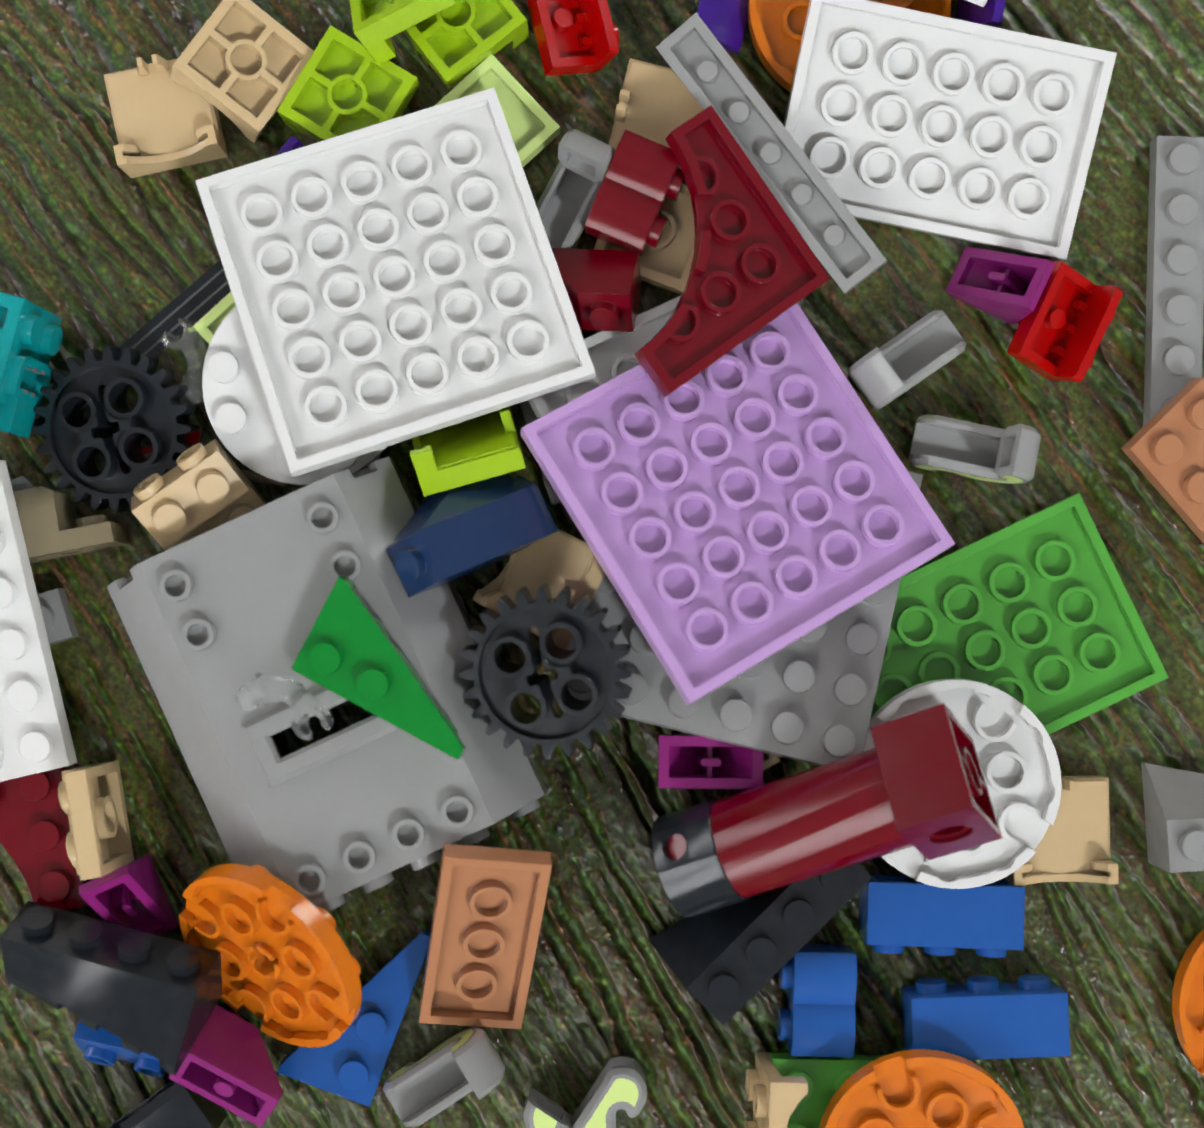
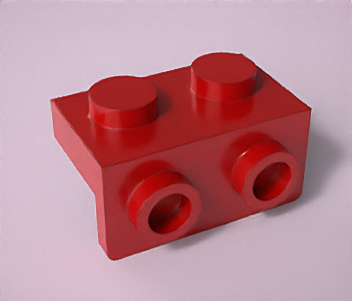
[527,0,619,76]
[1006,261,1123,382]

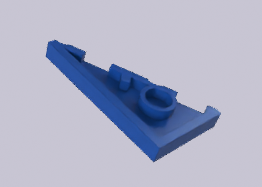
[277,930,430,1107]

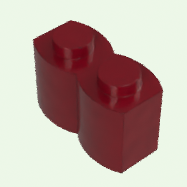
[585,129,685,257]

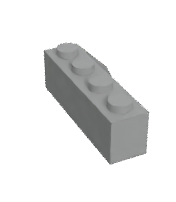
[1141,762,1204,873]

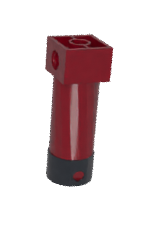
[651,703,1002,917]

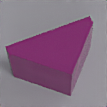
[945,246,1055,325]
[658,733,763,789]
[79,854,178,935]

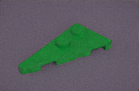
[291,576,466,760]

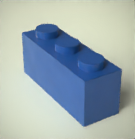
[858,874,1025,958]
[901,974,1070,1060]

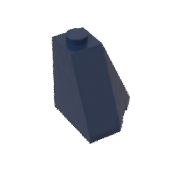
[387,474,558,598]

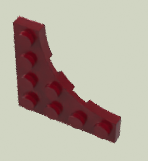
[634,105,831,398]
[0,766,90,910]

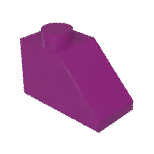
[169,1005,283,1128]

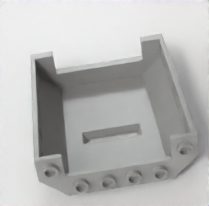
[107,457,547,912]

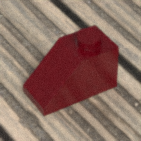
[552,248,642,332]

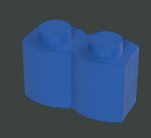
[777,944,857,1058]

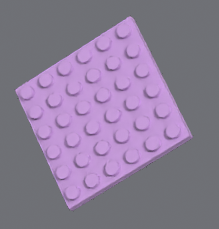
[520,303,955,706]

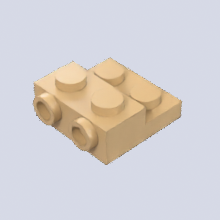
[131,439,268,550]
[58,760,134,881]

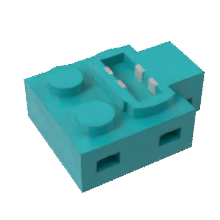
[0,292,63,438]

